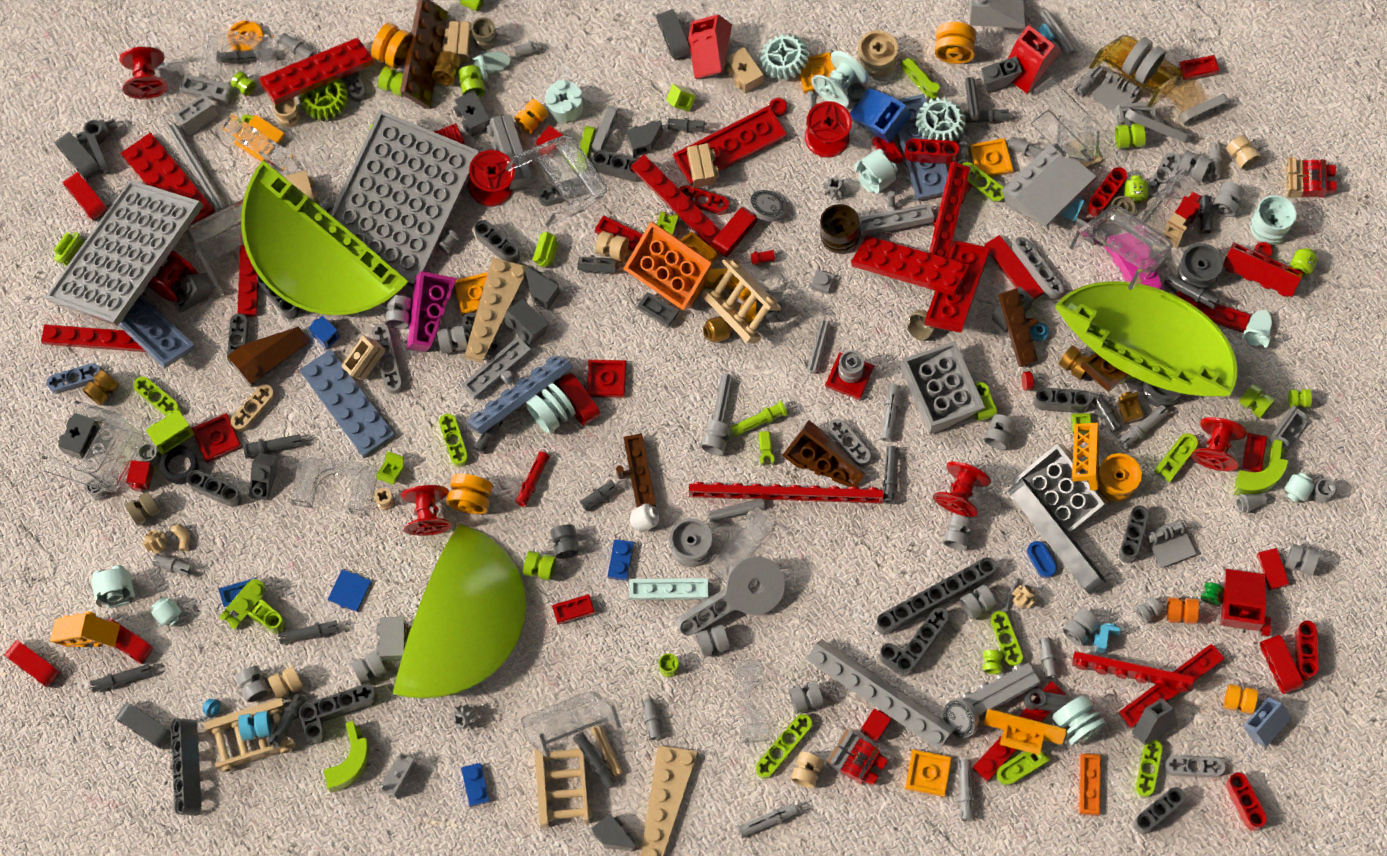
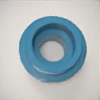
[1030,322,1049,341]
[202,698,221,718]

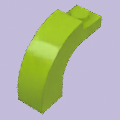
[1234,440,1288,496]
[323,721,369,793]

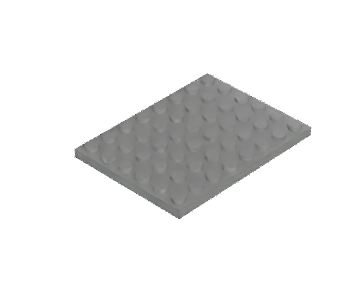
[330,110,480,285]
[45,180,204,326]

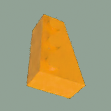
[50,611,120,647]

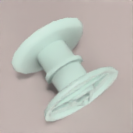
[811,51,869,108]

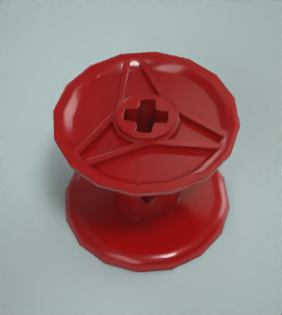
[119,46,168,99]
[805,101,852,158]
[468,150,515,207]
[147,250,199,303]
[1191,417,1247,471]
[933,461,991,517]
[401,485,452,536]

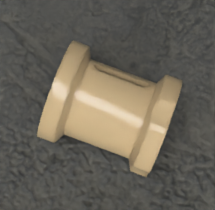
[374,488,394,510]

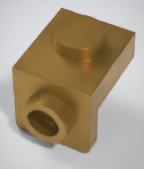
[1117,391,1144,424]

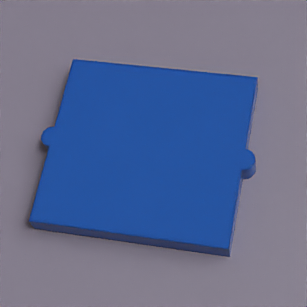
[327,569,371,612]

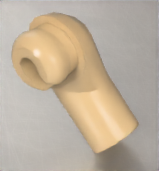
[171,524,190,551]

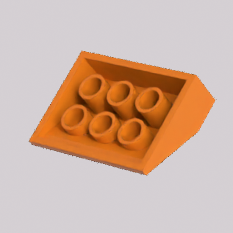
[623,221,712,310]

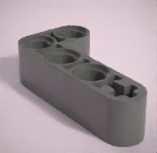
[879,608,948,677]
[299,684,377,744]

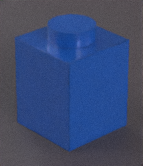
[309,316,340,350]

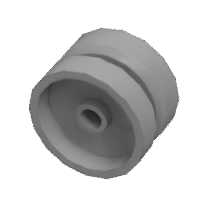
[1122,37,1167,85]
[669,518,713,567]

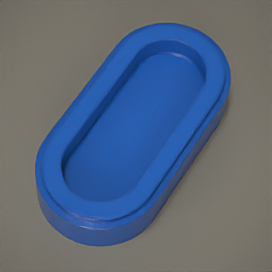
[1027,541,1057,578]

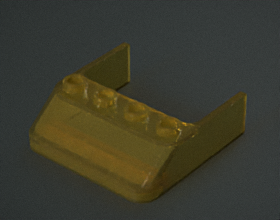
[1089,35,1183,108]

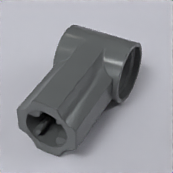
[1024,689,1067,712]

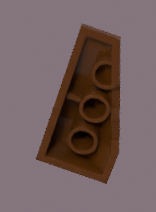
[226,326,310,386]
[782,420,865,487]

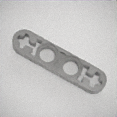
[1125,107,1192,143]
[1012,237,1064,299]
[372,324,402,394]

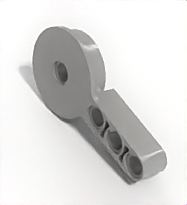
[676,556,785,636]

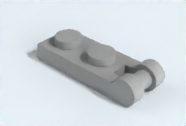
[179,74,234,105]

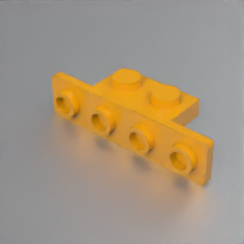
[984,709,1066,755]

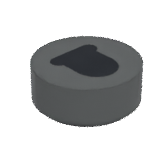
[847,83,865,102]

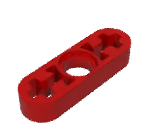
[679,185,729,215]

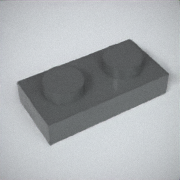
[577,256,617,274]
[637,292,679,328]

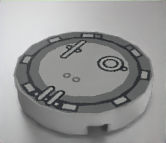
[749,190,786,221]
[943,698,979,738]

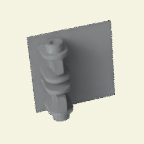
[1091,70,1142,112]
[1144,519,1196,568]

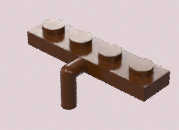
[998,288,1039,367]
[616,433,656,508]

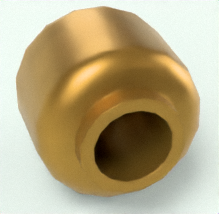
[703,316,732,343]

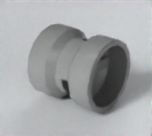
[138,443,161,467]
[85,476,109,501]
[1312,478,1336,503]
[1135,596,1163,624]

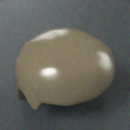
[906,310,935,340]

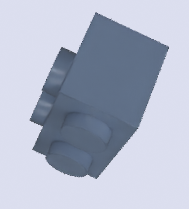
[1243,697,1292,747]

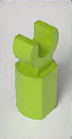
[758,431,774,466]

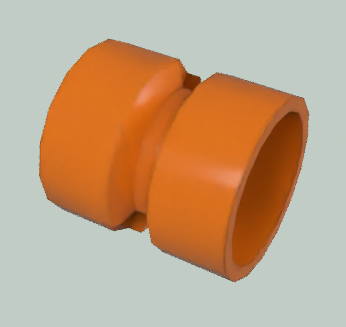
[1167,597,1199,624]

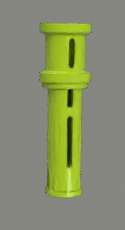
[730,400,788,437]

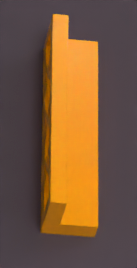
[1072,423,1100,490]

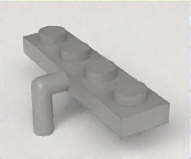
[859,191,934,236]
[461,337,531,400]

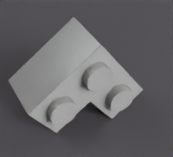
[376,616,409,661]

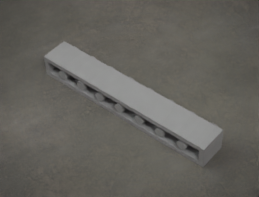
[806,639,955,750]

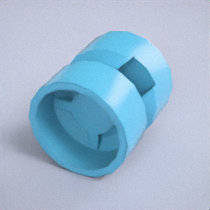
[238,711,272,741]

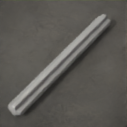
[168,123,226,212]

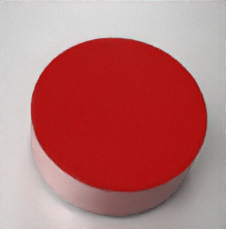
[769,98,787,117]
[1254,242,1273,258]
[1021,371,1034,391]
[1260,616,1271,637]

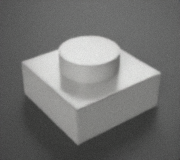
[810,270,834,294]

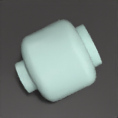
[1285,472,1314,502]
[151,597,181,627]

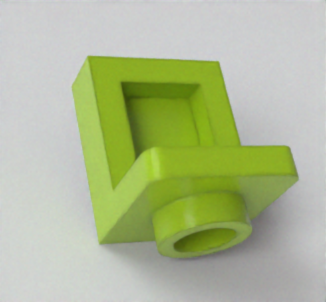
[376,451,405,485]

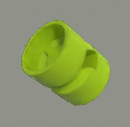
[458,65,486,98]
[378,66,404,97]
[1115,123,1146,149]
[1238,383,1275,419]
[523,550,556,581]

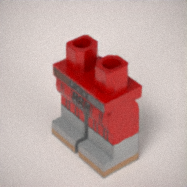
[826,728,888,786]

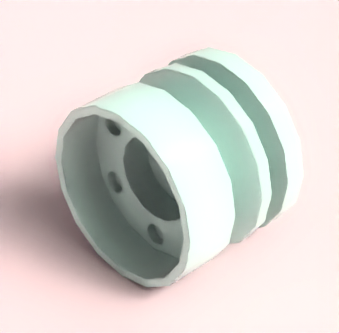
[1250,195,1297,245]
[525,383,576,434]
[1052,694,1107,746]

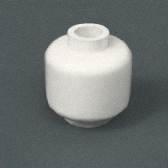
[630,504,659,532]

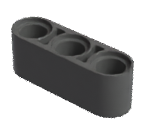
[656,9,690,60]
[54,131,101,180]
[593,150,642,182]
[474,220,520,263]
[257,275,299,319]
[1033,387,1091,413]
[187,470,242,507]
[1119,505,1149,563]
[115,702,171,749]
[1134,787,1185,834]

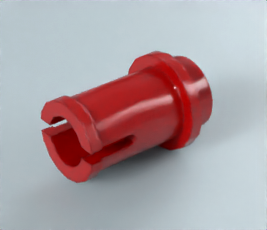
[750,249,775,266]

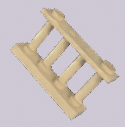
[701,259,782,343]
[204,698,297,772]
[534,744,593,828]

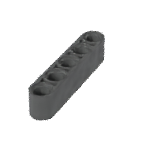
[171,718,202,816]

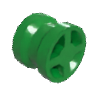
[1200,582,1224,605]

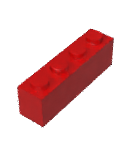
[1223,242,1304,297]

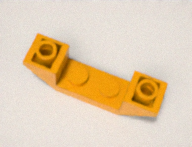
[703,268,756,324]

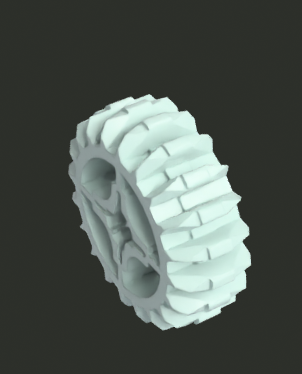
[760,33,809,81]
[916,97,966,141]

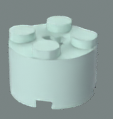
[545,79,583,123]
[854,149,897,194]
[91,565,135,608]

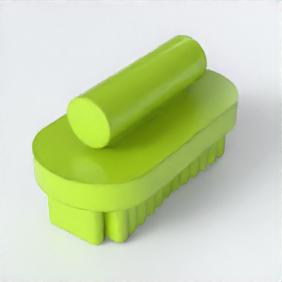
[532,231,559,268]
[53,232,85,266]

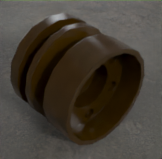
[820,204,860,254]

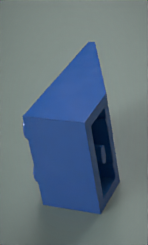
[850,88,911,144]

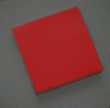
[825,352,874,400]
[587,359,626,398]
[192,413,242,463]

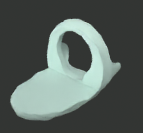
[473,52,511,81]
[1242,310,1272,348]

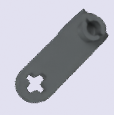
[76,118,118,174]

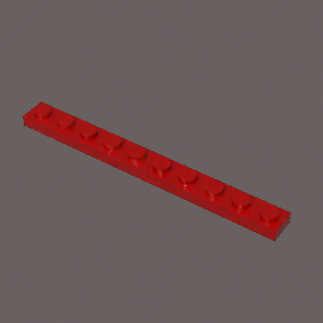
[689,482,883,504]

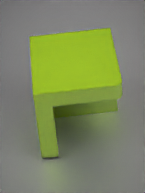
[666,84,696,112]

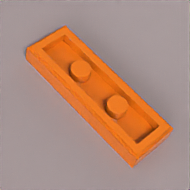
[1079,754,1101,816]

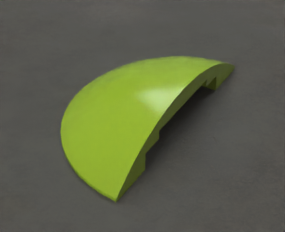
[241,160,409,315]
[1055,281,1237,396]
[393,524,526,699]

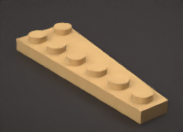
[464,257,527,363]
[641,746,697,856]

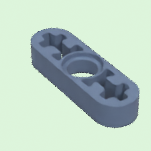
[46,363,101,394]

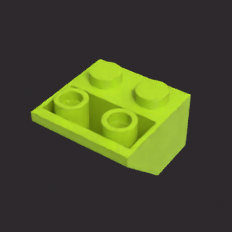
[146,409,194,455]

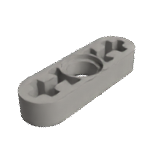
[1179,94,1230,126]
[591,106,619,153]
[1148,152,1181,201]
[829,419,871,467]
[1164,756,1225,778]

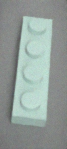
[629,578,708,600]

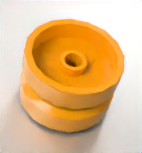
[371,22,411,69]
[934,22,976,64]
[1098,453,1142,502]
[446,474,494,514]

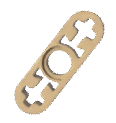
[231,385,275,432]

